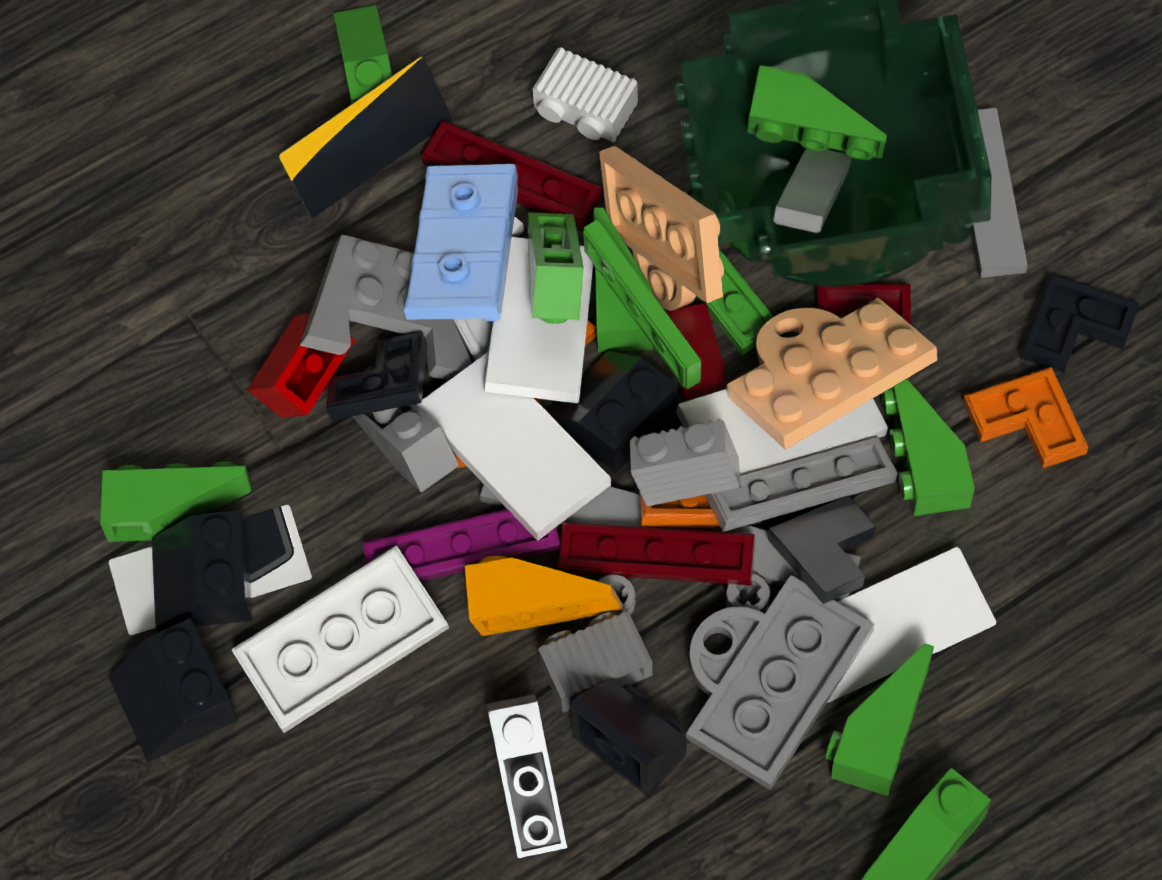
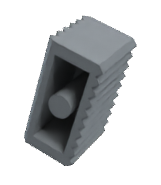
[630,419,741,506]
[538,611,653,713]

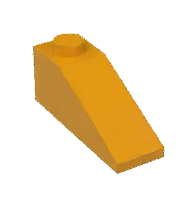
[465,556,623,636]

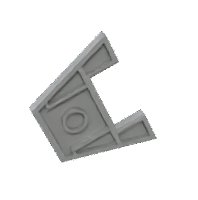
[300,235,472,381]

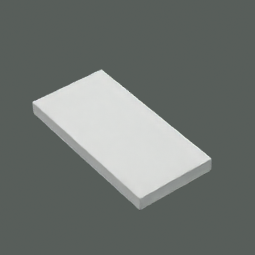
[484,237,593,403]
[416,352,611,541]
[676,389,888,474]
[232,546,449,733]

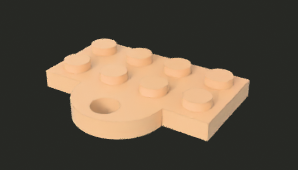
[599,146,724,311]
[727,298,937,450]

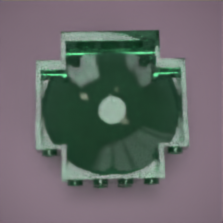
[674,0,992,287]

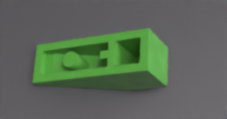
[333,5,392,104]
[594,207,662,352]
[527,212,584,324]
[825,643,934,796]
[862,768,991,880]

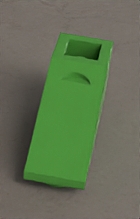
[747,65,887,160]
[881,378,975,516]
[100,462,252,542]

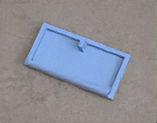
[404,164,518,321]

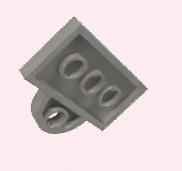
[686,575,874,790]

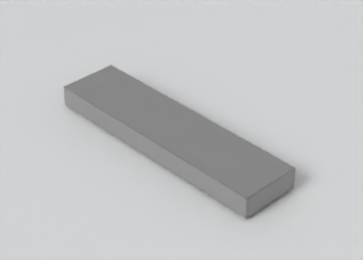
[951,108,1028,278]
[773,149,851,233]
[705,436,898,532]

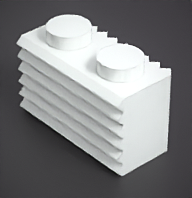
[533,47,638,142]

